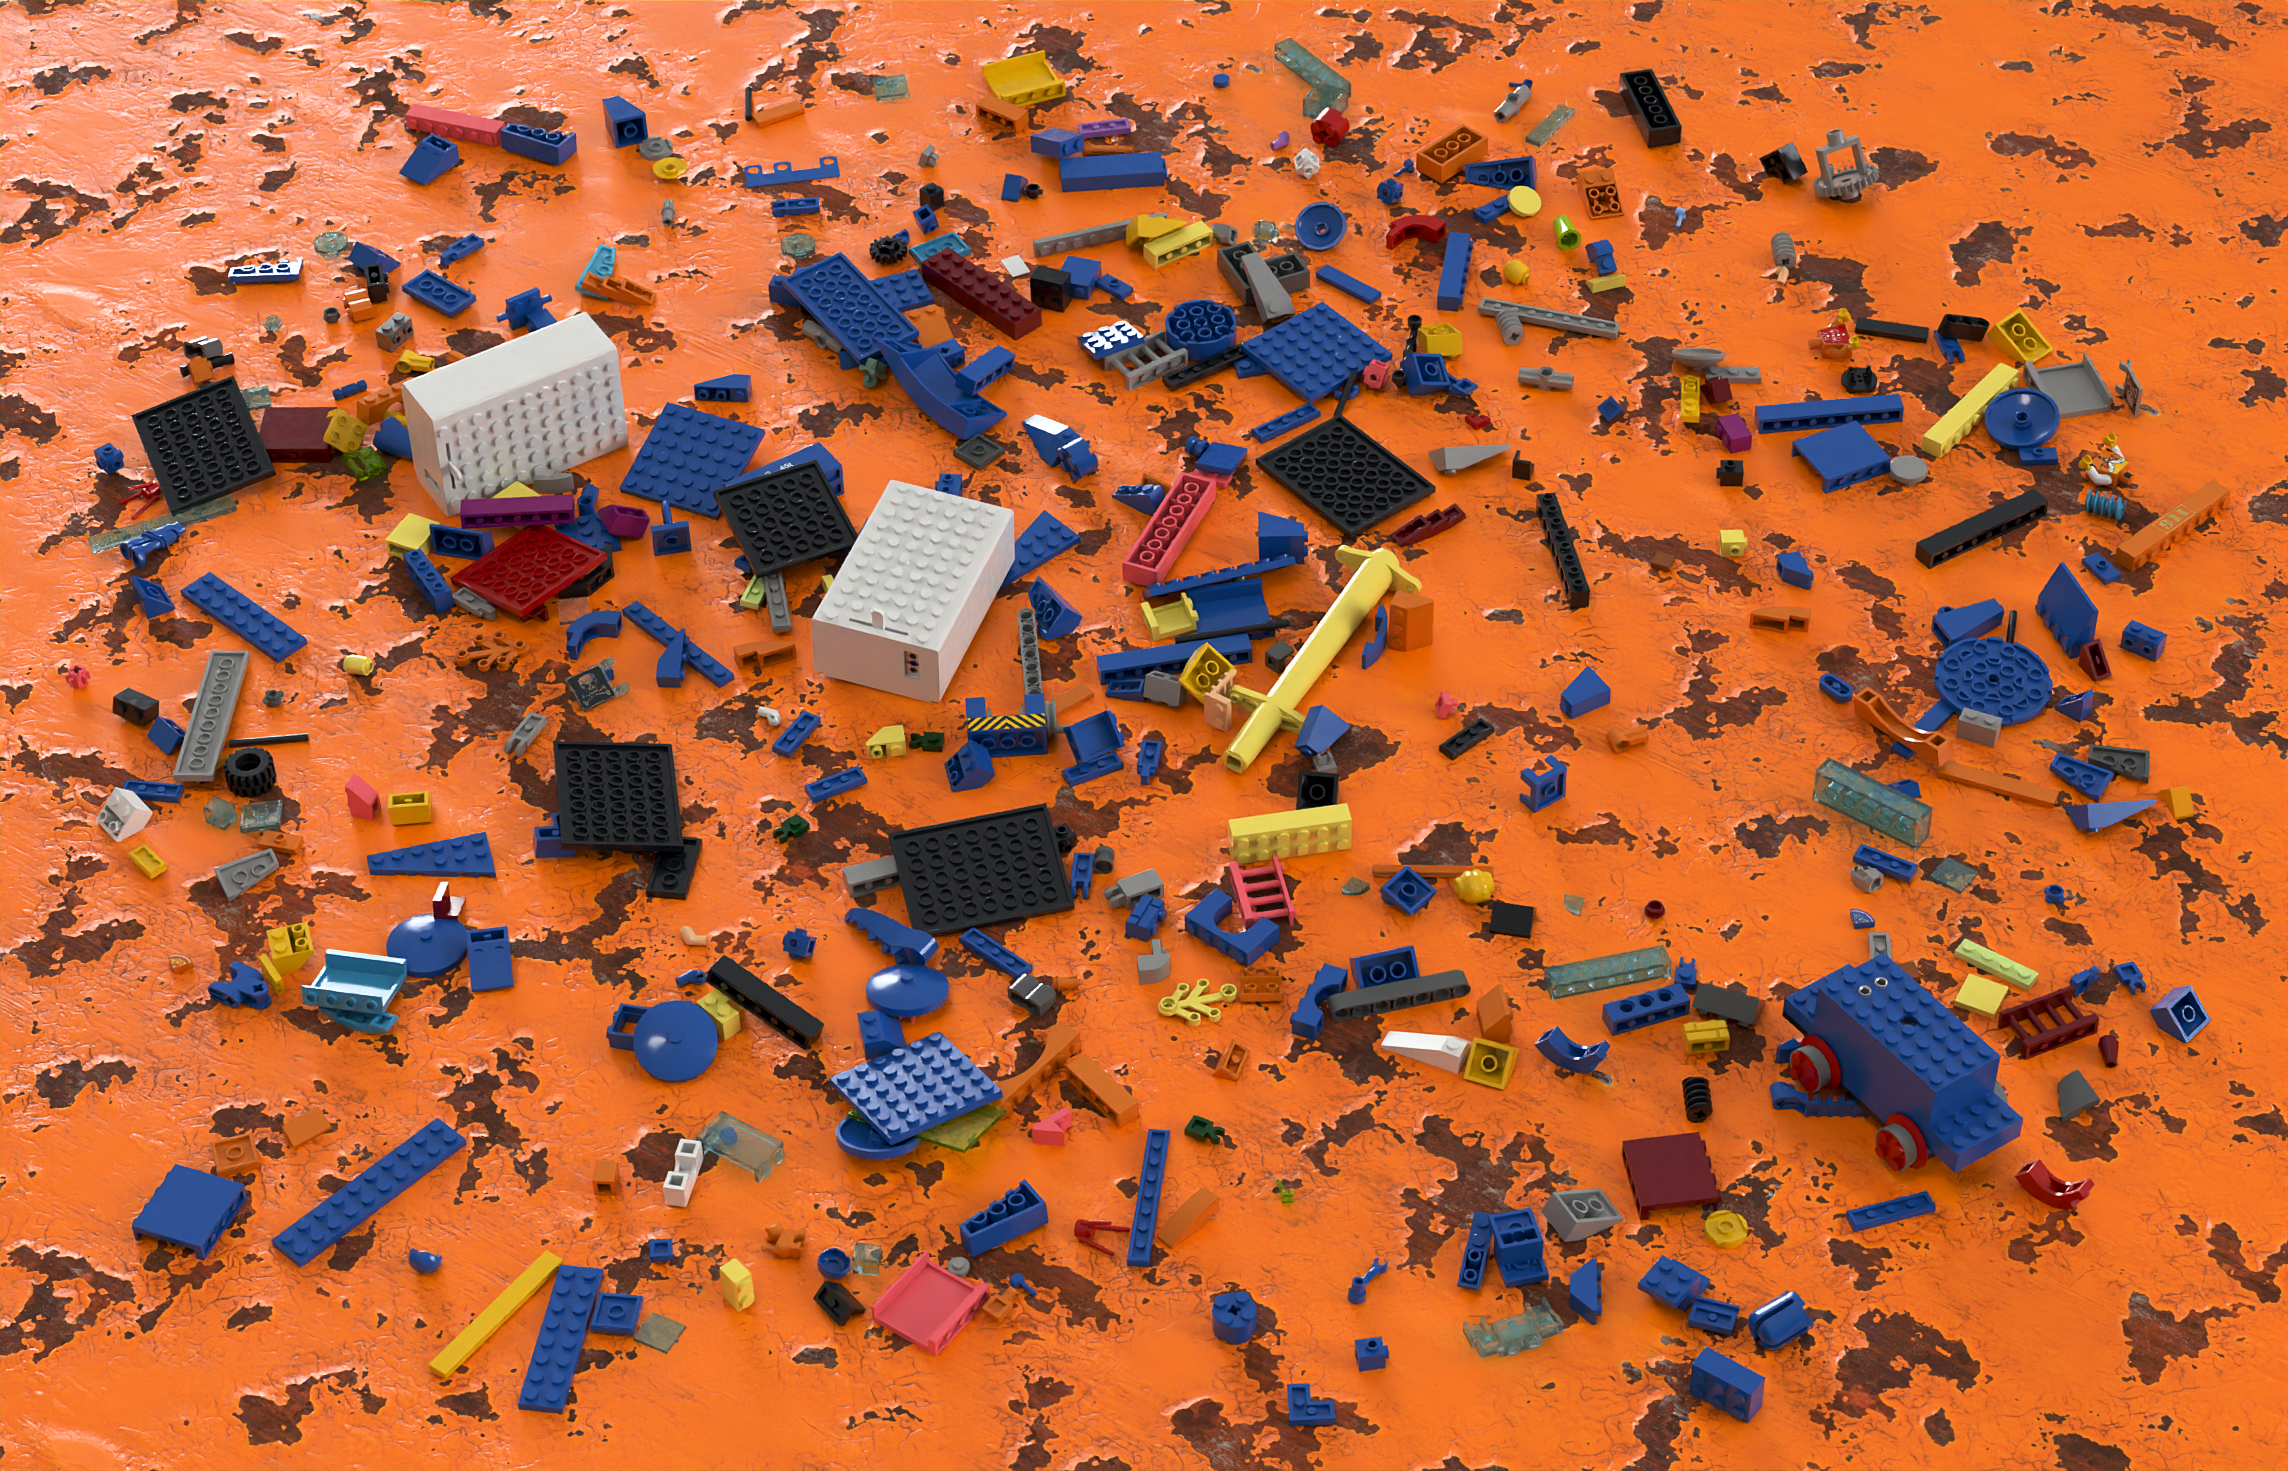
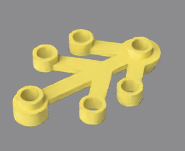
[1158,979,1237,1026]

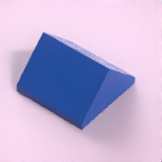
[130,575,175,619]

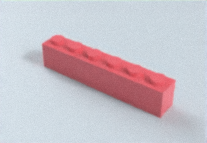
[405,103,505,147]

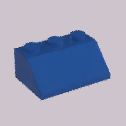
[429,524,494,561]
[1349,945,1420,989]

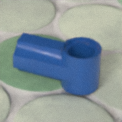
[577,484,599,516]

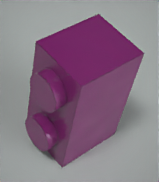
[1715,413,1752,454]

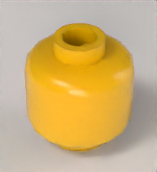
[1503,259,1530,285]

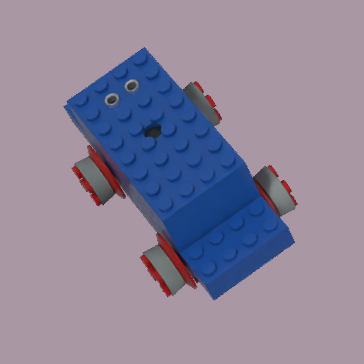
[1782,953,2023,1173]

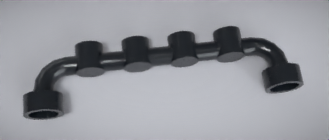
[1392,315,1422,388]

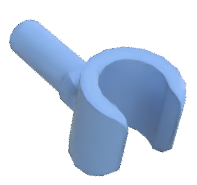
[1675,207,1686,229]

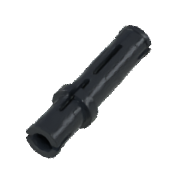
[179,352,235,377]

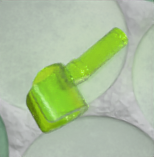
[1276,1179,1293,1203]

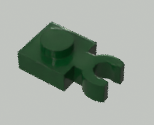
[909,732,944,752]
[773,813,810,844]
[1184,1115,1225,1145]

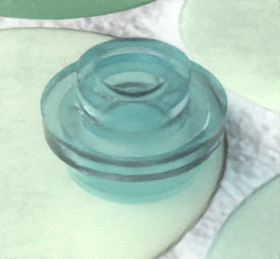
[264,315,282,331]

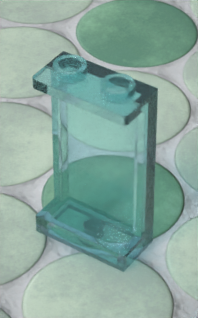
[696,1111,785,1183]

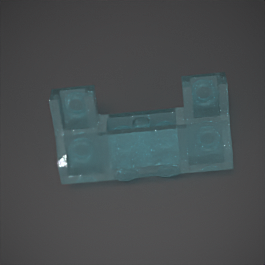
[1463,1297,1564,1358]

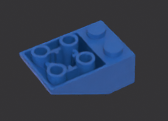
[399,133,460,186]
[466,926,514,992]

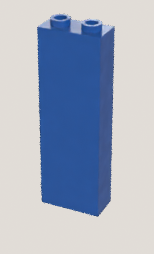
[1059,152,1167,193]

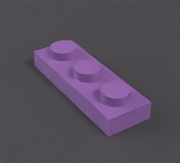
[1078,118,1131,139]

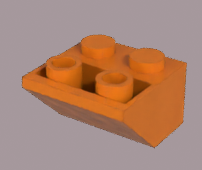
[1476,984,1513,1044]

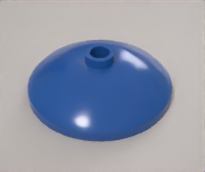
[1295,202,1347,251]

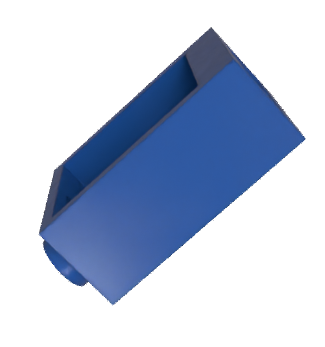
[606,1003,650,1051]

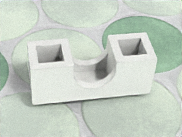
[663,1139,704,1207]

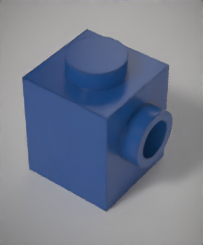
[913,204,939,235]
[1354,1337,1389,1372]

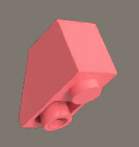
[345,774,381,820]

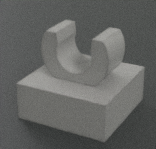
[918,144,939,168]
[1312,751,1337,773]

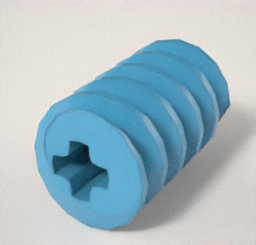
[2084,489,2127,521]

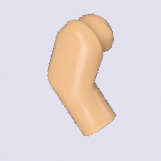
[1775,266,1789,286]
[680,926,707,946]

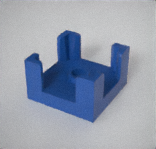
[1519,755,1567,813]

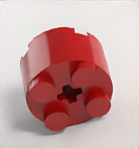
[1310,107,1350,148]

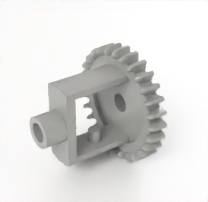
[1813,129,1880,200]

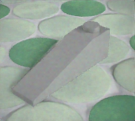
[1241,252,1296,323]
[1429,445,1511,474]

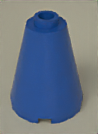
[373,416,413,461]

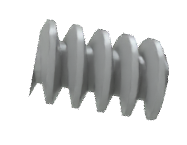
[1771,232,1796,269]
[1495,308,1524,346]

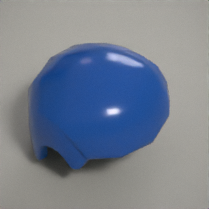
[408,1248,442,1274]
[817,1248,851,1280]

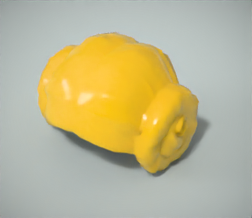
[1454,869,1495,904]

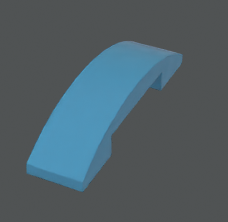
[318,1007,399,1034]

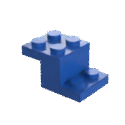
[1488,1207,1549,1288]
[1638,1255,1710,1312]

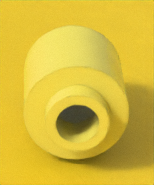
[343,654,374,676]

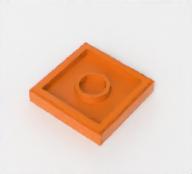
[210,1132,261,1177]

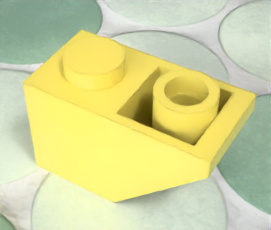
[866,725,906,759]

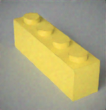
[1143,221,1213,269]

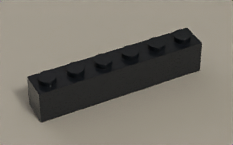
[706,955,824,1051]

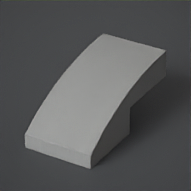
[533,472,574,494]

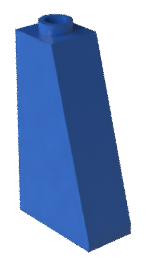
[1931,598,2004,649]

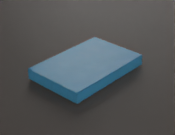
[909,232,971,267]

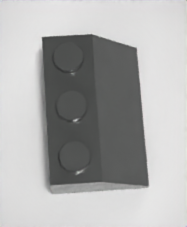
[1692,982,1766,1027]

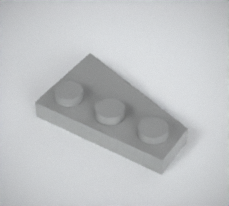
[214,848,279,902]

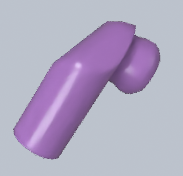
[1270,131,1290,150]

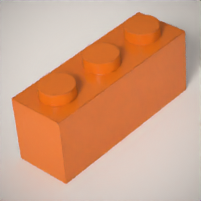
[976,95,1029,134]

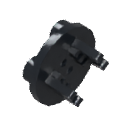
[1841,365,1877,394]

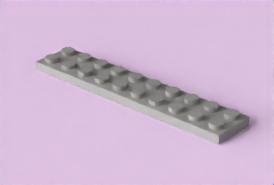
[173,650,250,782]

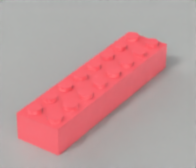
[1122,472,1216,586]

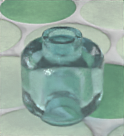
[1252,220,1279,243]

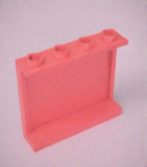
[871,1250,990,1357]

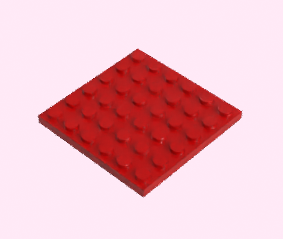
[450,525,607,617]

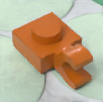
[981,1286,1019,1323]

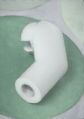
[758,706,781,726]

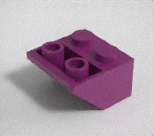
[598,504,650,538]

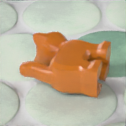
[761,1223,805,1259]

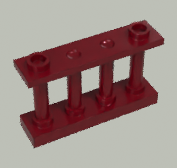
[1998,985,2099,1060]

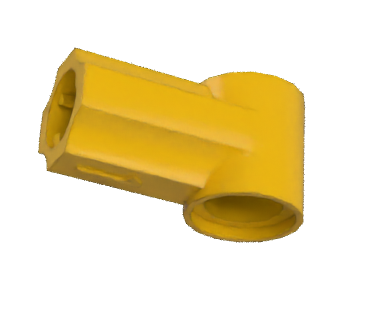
[396,350,435,373]

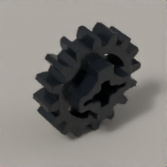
[869,235,907,265]

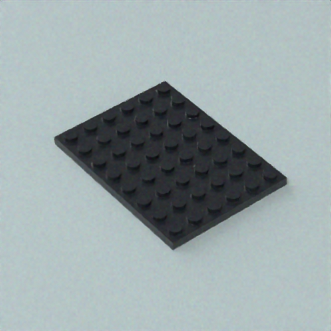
[131,375,277,516]
[1255,414,1436,539]
[553,741,683,852]
[888,803,1075,937]

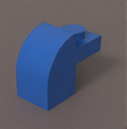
[1585,239,1617,276]

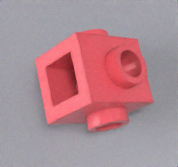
[1362,359,1390,389]

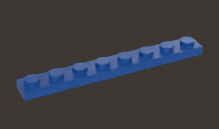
[622,601,734,688]

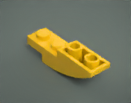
[1680,375,1700,423]

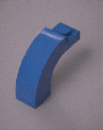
[566,611,623,660]
[1535,1026,1610,1073]

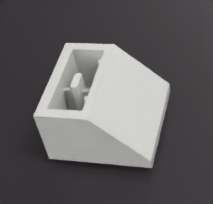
[96,787,153,842]

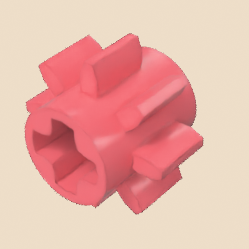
[65,665,91,689]

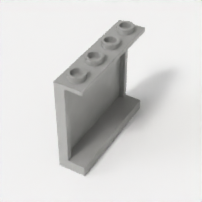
[2022,353,2113,419]

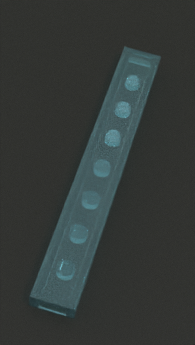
[87,495,237,554]

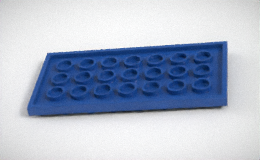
[782,252,919,365]

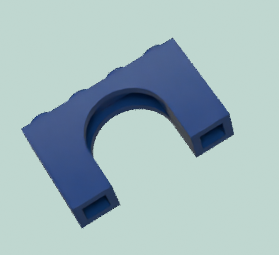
[1184,889,1279,967]

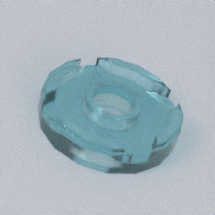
[313,231,349,257]
[781,233,815,259]

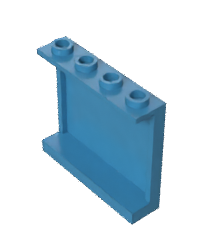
[302,949,407,1015]

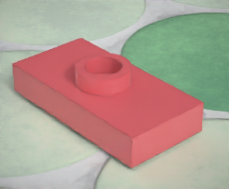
[1192,468,1233,489]

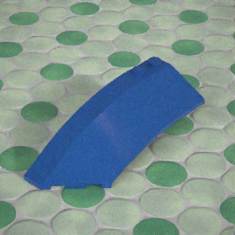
[876,338,1007,440]

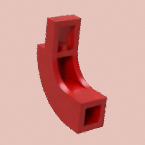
[1386,215,1446,250]
[2015,1159,2095,1210]

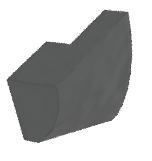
[2057,1070,2100,1122]

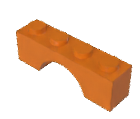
[357,377,414,426]

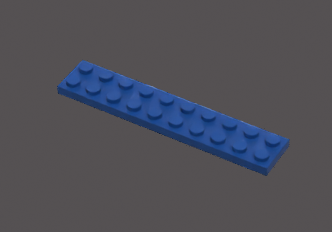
[271,1117,467,1268]

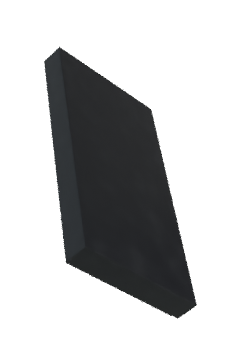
[645,837,703,900]

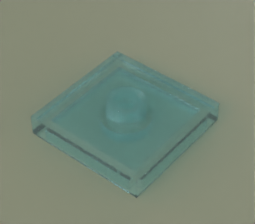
[872,74,910,102]
[239,800,283,833]

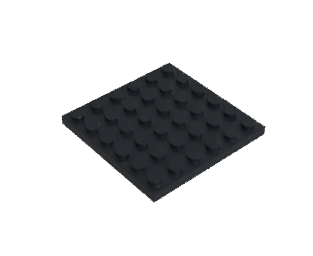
[713,459,858,579]

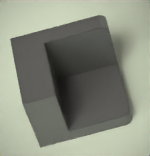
[1265,640,1294,674]

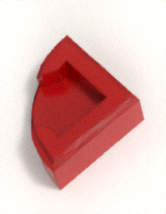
[1465,414,1491,430]

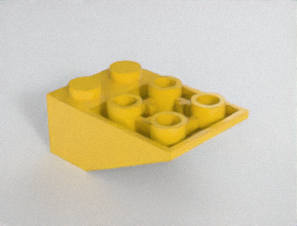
[1126,214,1187,248]

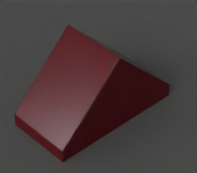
[2078,639,2112,682]

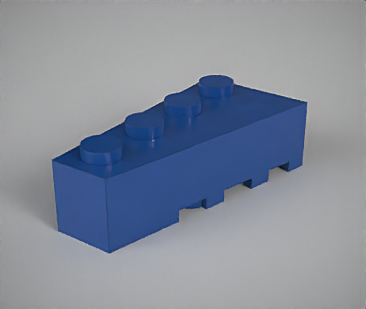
[501,123,577,165]
[959,1179,1049,1257]

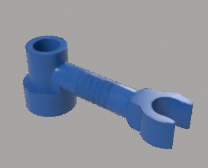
[1347,1258,1388,1304]

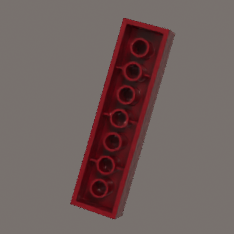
[921,247,1042,341]

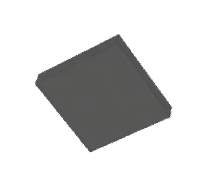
[953,433,1005,471]

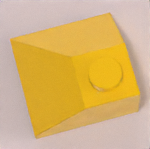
[1463,1037,1519,1090]

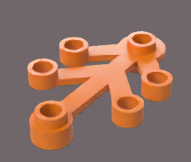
[455,631,530,672]

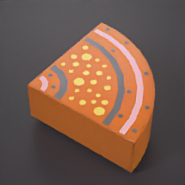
[168,954,194,973]

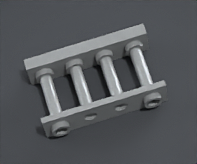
[1105,330,1188,392]

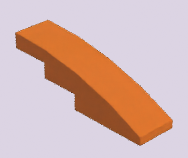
[581,272,656,306]

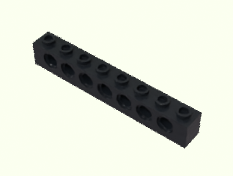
[1536,492,1590,609]

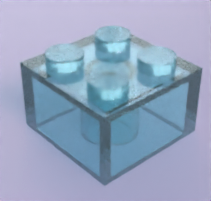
[1303,81,1348,119]

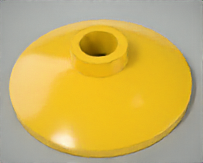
[653,157,687,179]

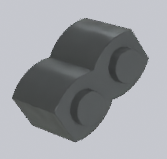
[182,336,223,359]
[1008,974,1056,1017]

